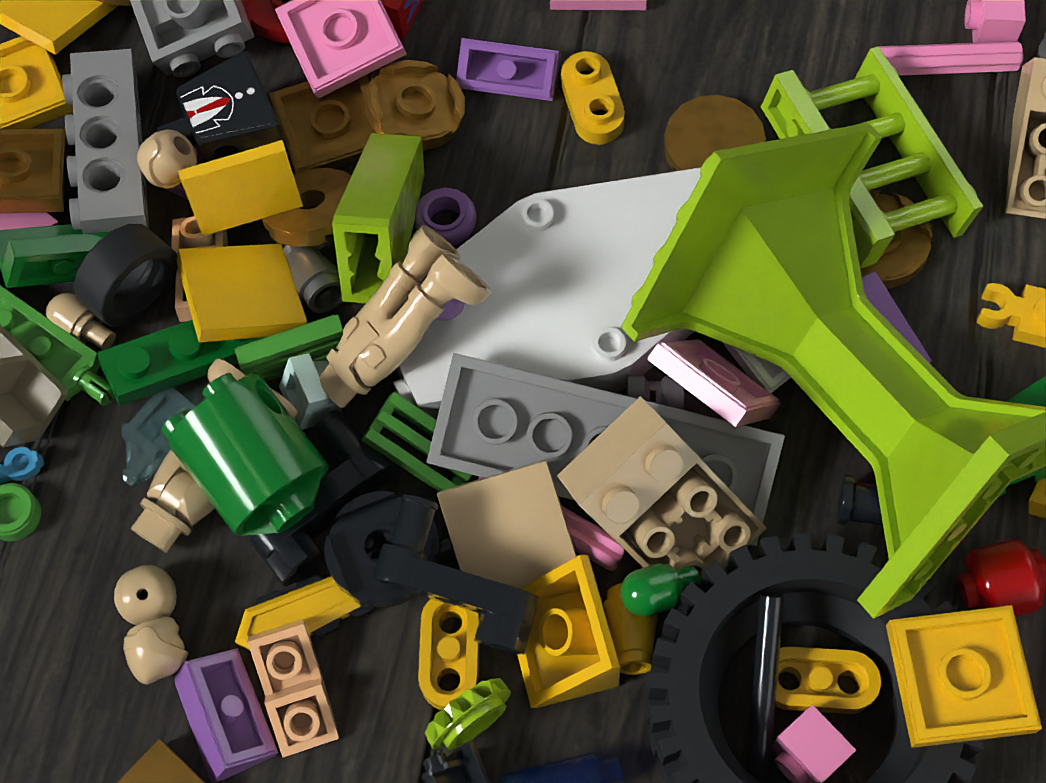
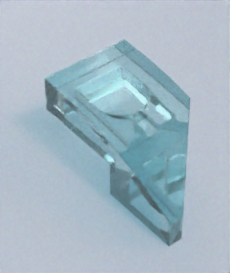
[122,387,196,488]

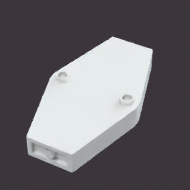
[393,167,701,420]

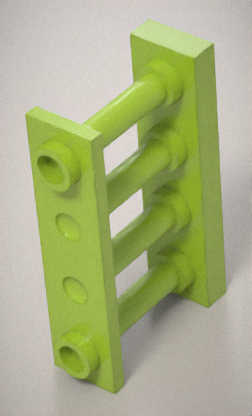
[761,46,983,269]

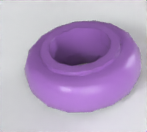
[414,188,477,246]

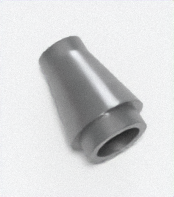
[283,245,343,313]

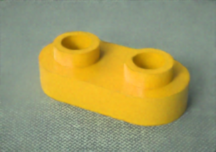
[561,51,625,145]
[418,599,480,710]
[775,647,881,714]

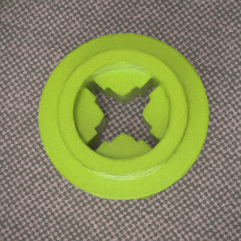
[425,678,511,751]

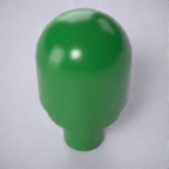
[620,563,700,617]

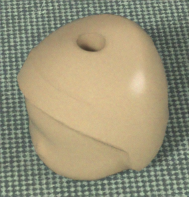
[137,130,197,189]
[114,565,177,625]
[123,616,188,685]

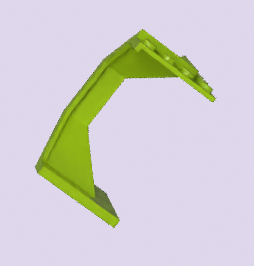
[621,123,1046,619]

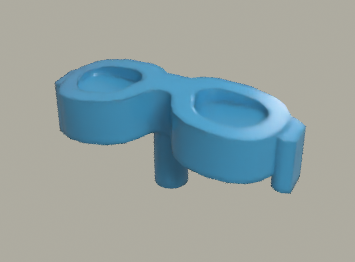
[0,447,45,485]

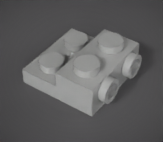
[130,0,255,77]

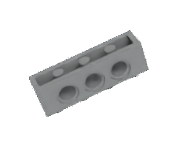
[62,49,150,234]

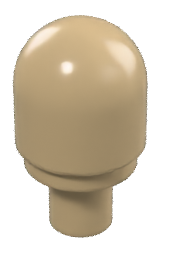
[46,293,116,350]

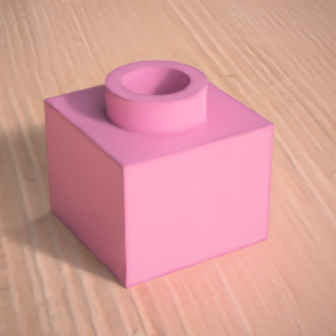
[964,0,1026,43]
[772,704,856,783]

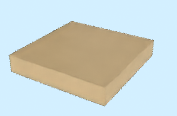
[437,459,577,588]

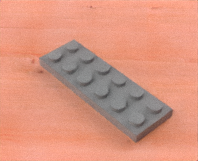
[426,353,785,546]

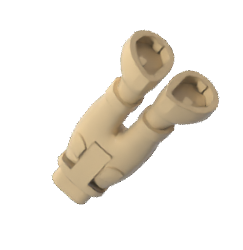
[319,225,491,408]
[130,359,299,553]

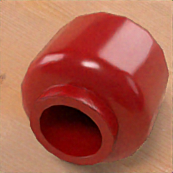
[956,539,1046,617]

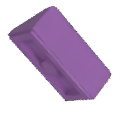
[456,38,562,101]
[174,648,278,783]

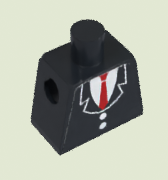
[157,50,289,163]

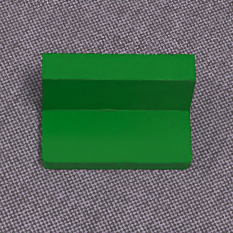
[0,224,111,288]

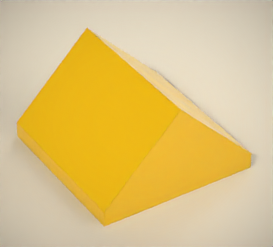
[178,140,303,236]
[517,554,620,708]

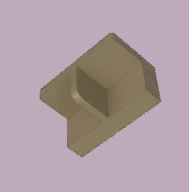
[0,325,68,448]

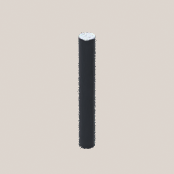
[746,593,784,776]

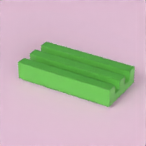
[234,315,343,382]
[361,391,472,492]

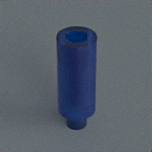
[501,752,624,783]

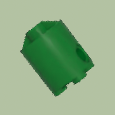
[161,373,329,536]

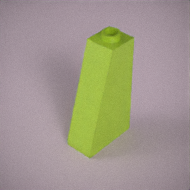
[332,133,425,303]

